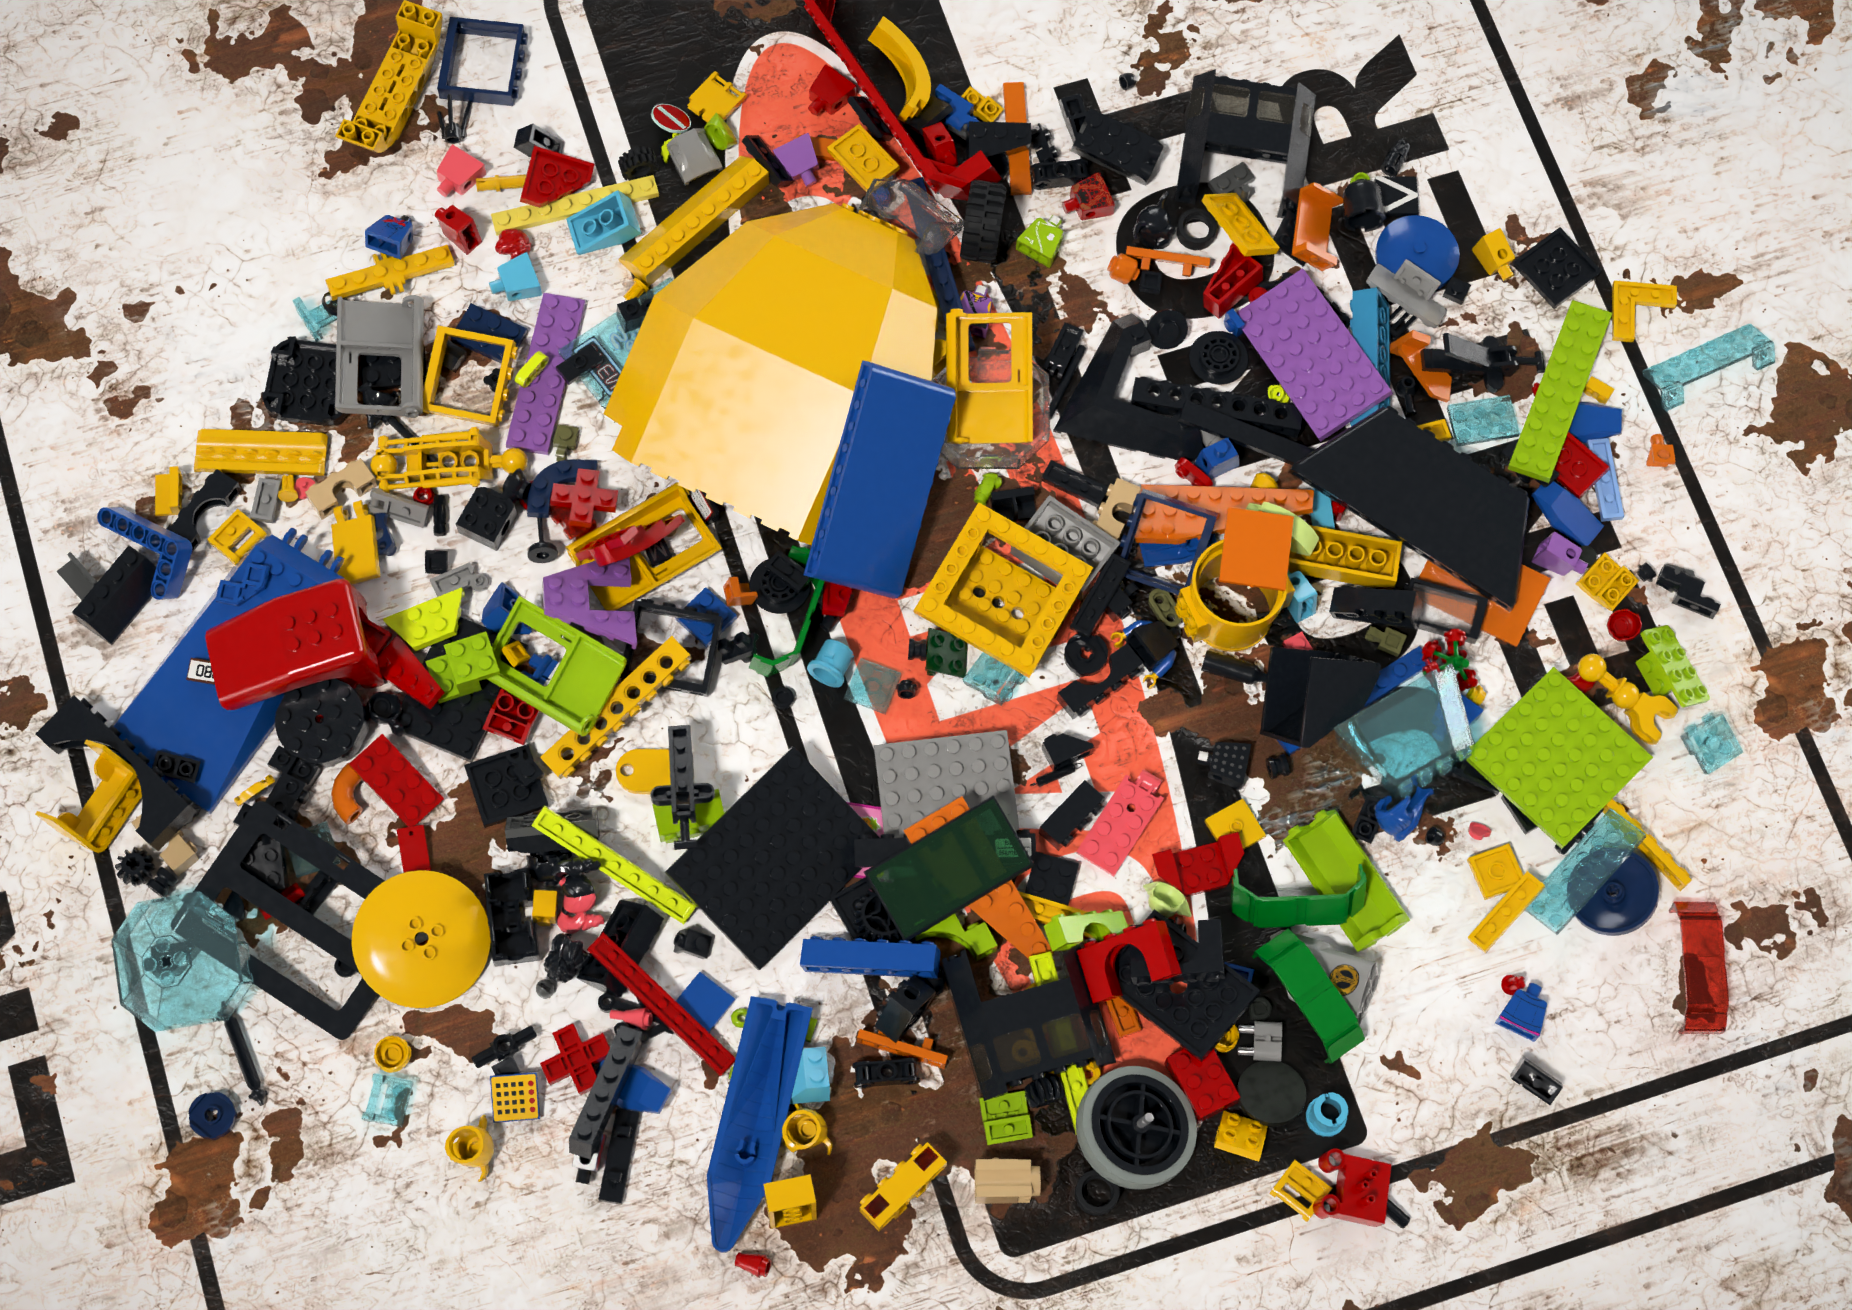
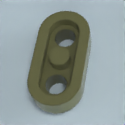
[1148,588,1182,629]

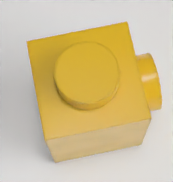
[532,890,558,926]

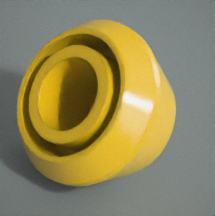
[1250,473,1278,489]

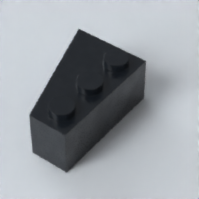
[966,121,1031,161]

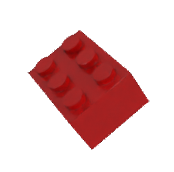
[1164,1049,1241,1124]

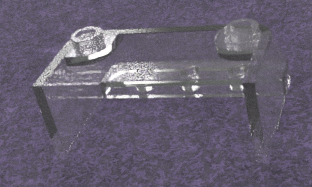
[859,179,964,255]

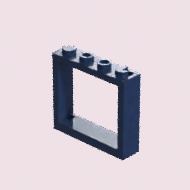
[437,17,528,106]
[1117,489,1218,595]

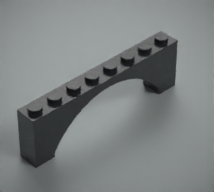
[36,695,197,851]

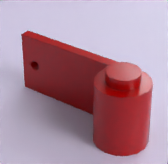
[396,825,431,873]

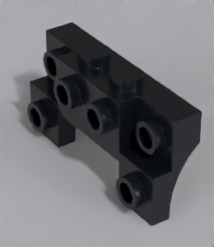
[233,745,321,839]

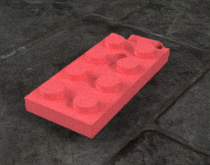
[1076,769,1164,877]

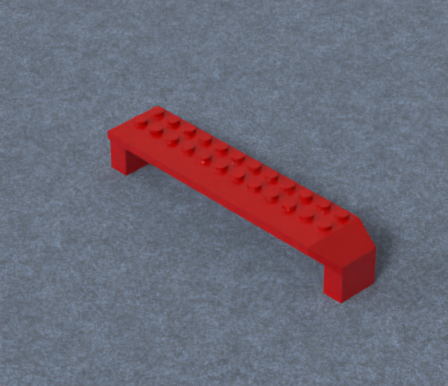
[804,0,1002,201]

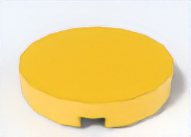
[234,774,275,807]

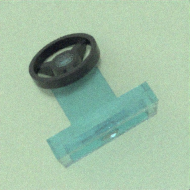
[292,292,348,342]

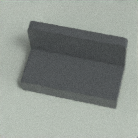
[57,552,97,601]

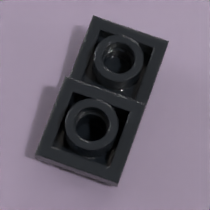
[152,750,201,783]
[1351,795,1388,844]

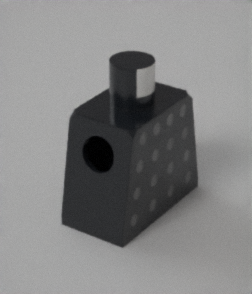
[1197,742,1251,790]

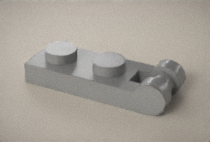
[368,488,430,528]

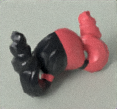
[551,857,605,934]

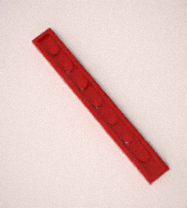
[587,932,735,1077]

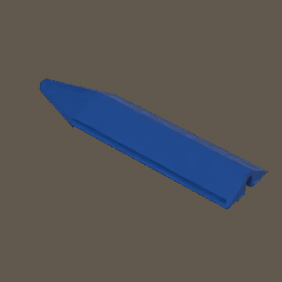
[706,996,813,1253]

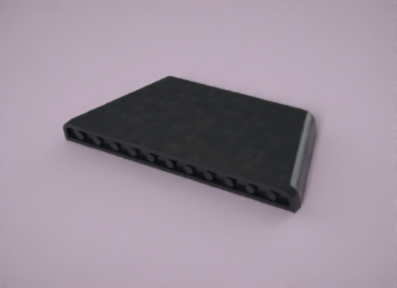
[1289,406,1530,612]

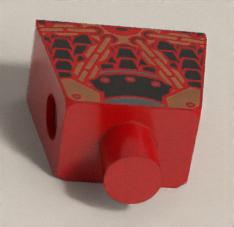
[1062,172,1115,220]

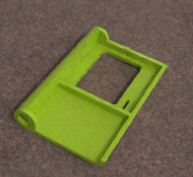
[486,596,627,736]

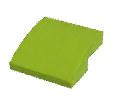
[979,1090,1033,1145]

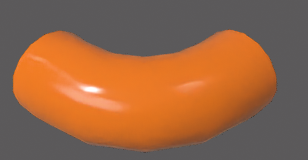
[331,763,363,825]

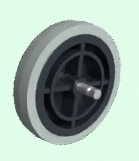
[1076,1066,1197,1189]

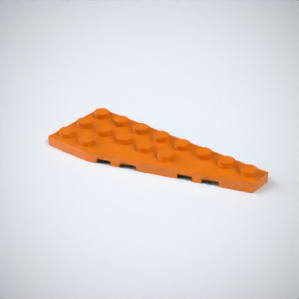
[1135,484,1314,544]
[903,796,1054,958]

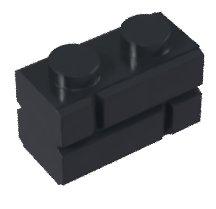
[1510,1056,1563,1105]

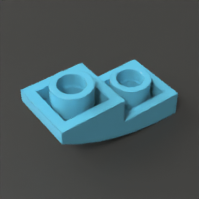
[1307,489,1335,529]

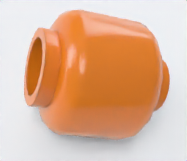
[1107,253,1140,284]

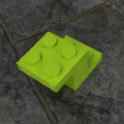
[425,632,500,704]

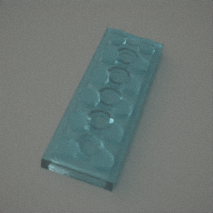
[1525,808,1646,935]

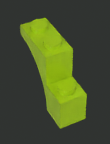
[914,911,998,961]

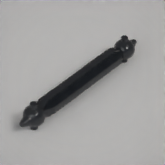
[217,1000,267,1106]

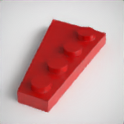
[822,581,854,617]

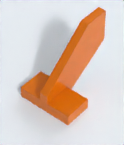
[1390,330,1452,402]

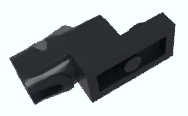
[1656,564,1721,619]

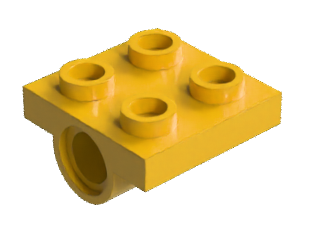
[1214,1111,1268,1162]

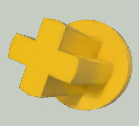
[623,278,649,301]
[278,474,298,502]

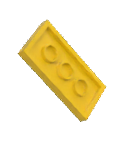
[1202,193,1280,256]

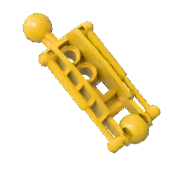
[370,427,528,493]

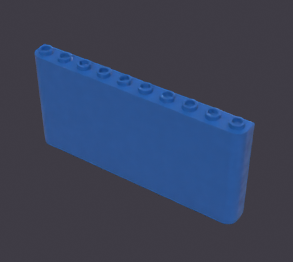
[804,360,956,599]

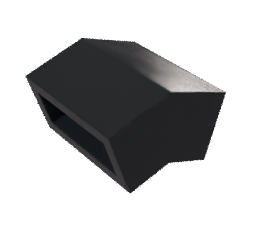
[430,340,467,373]

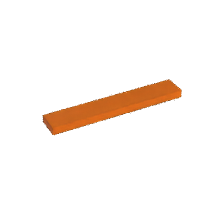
[1003,82,1032,195]

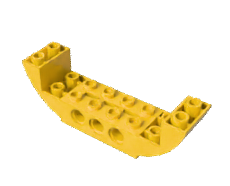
[335,0,442,153]

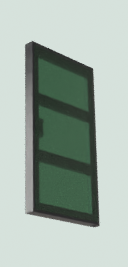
[864,795,1035,941]

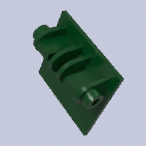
[925,628,968,679]

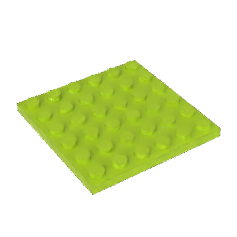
[1463,667,1653,849]

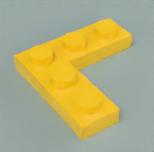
[1612,280,1677,342]

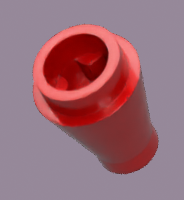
[735,1252,771,1278]

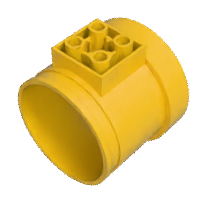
[1175,539,1295,652]

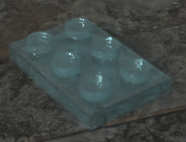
[1446,395,1520,447]

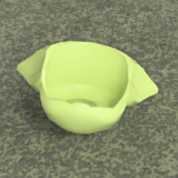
[1143,881,1192,918]

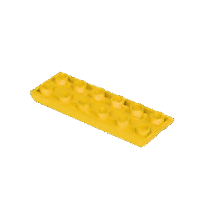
[194,429,328,476]

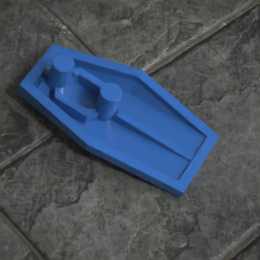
[1568,402,1622,444]
[1532,481,1604,546]
[1139,533,1217,568]
[596,1060,672,1114]

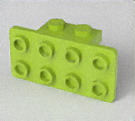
[1635,625,1710,708]

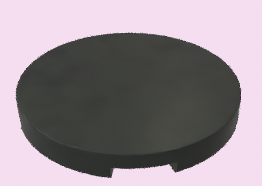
[1237,1061,1306,1127]

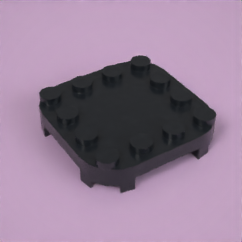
[262,336,351,426]

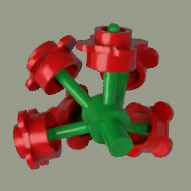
[1422,629,1478,692]

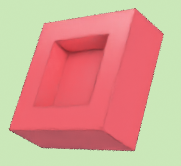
[1282,632,1313,650]

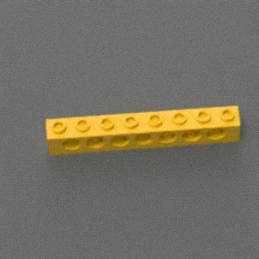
[540,636,692,779]

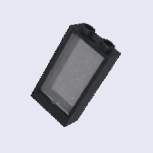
[1403,578,1488,644]

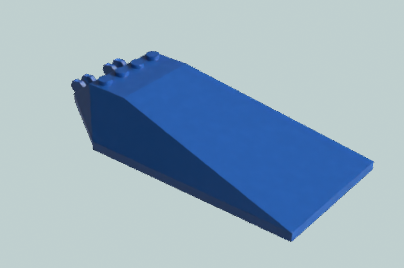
[113,527,344,814]

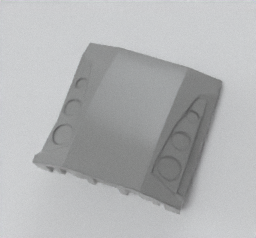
[667,128,723,186]

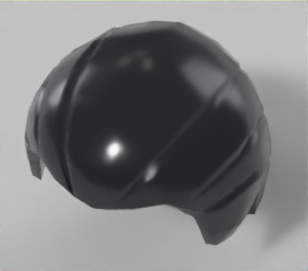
[366,692,405,737]

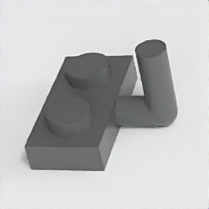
[1208,162,1254,203]

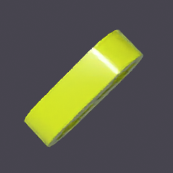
[515,351,549,388]

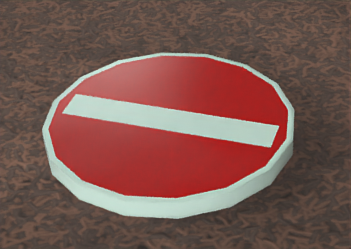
[651,104,691,134]

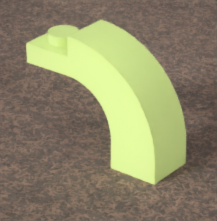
[1246,501,1320,556]

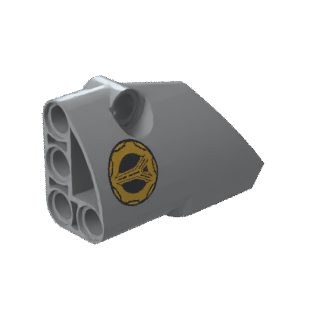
[1270,930,1379,1026]

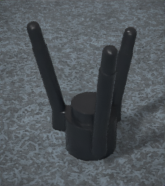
[437,94,472,144]

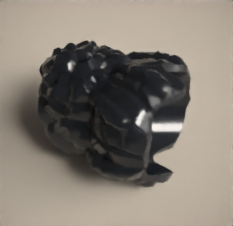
[543,933,592,983]

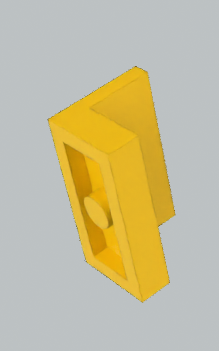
[155,466,182,516]

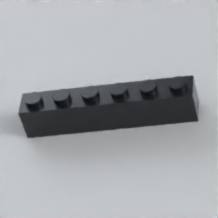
[569,1025,642,1160]

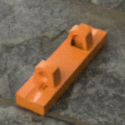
[1126,246,1210,277]
[857,1029,948,1069]

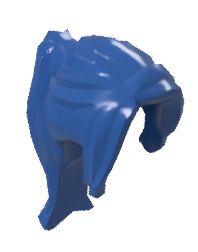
[1375,786,1433,842]

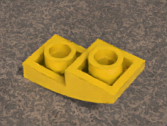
[961,86,1004,122]

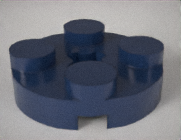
[188,1092,237,1140]

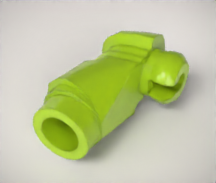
[974,473,1002,505]

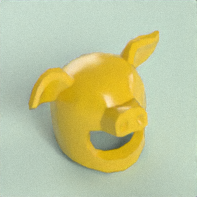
[782,1103,832,1155]
[445,1115,494,1182]

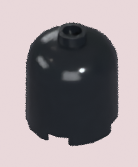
[1343,179,1386,232]

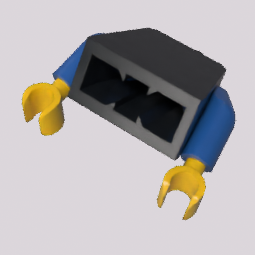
[1110,620,1180,690]

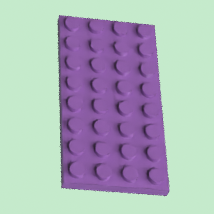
[1236,268,1393,442]

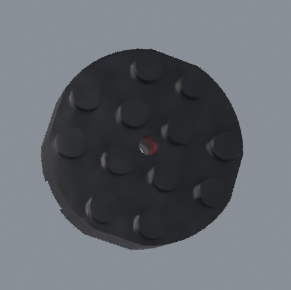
[275,679,370,768]

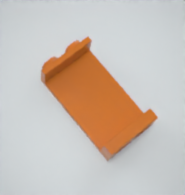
[1292,182,1343,271]

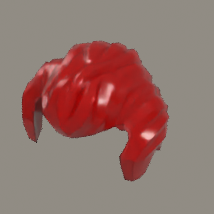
[495,229,532,260]

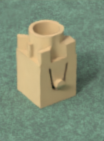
[974,1157,1041,1204]

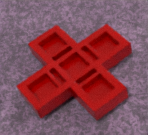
[550,468,618,528]
[540,1023,610,1096]

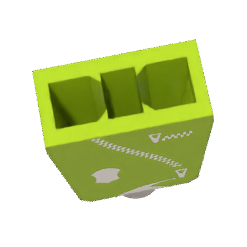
[1016,215,1063,268]

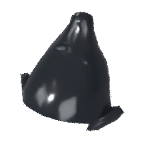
[358,382,401,429]

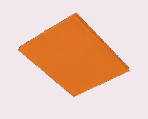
[1219,507,1294,591]

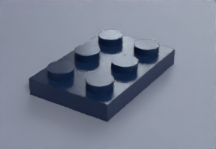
[451,303,528,363]

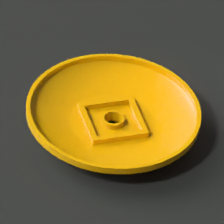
[352,870,491,1008]

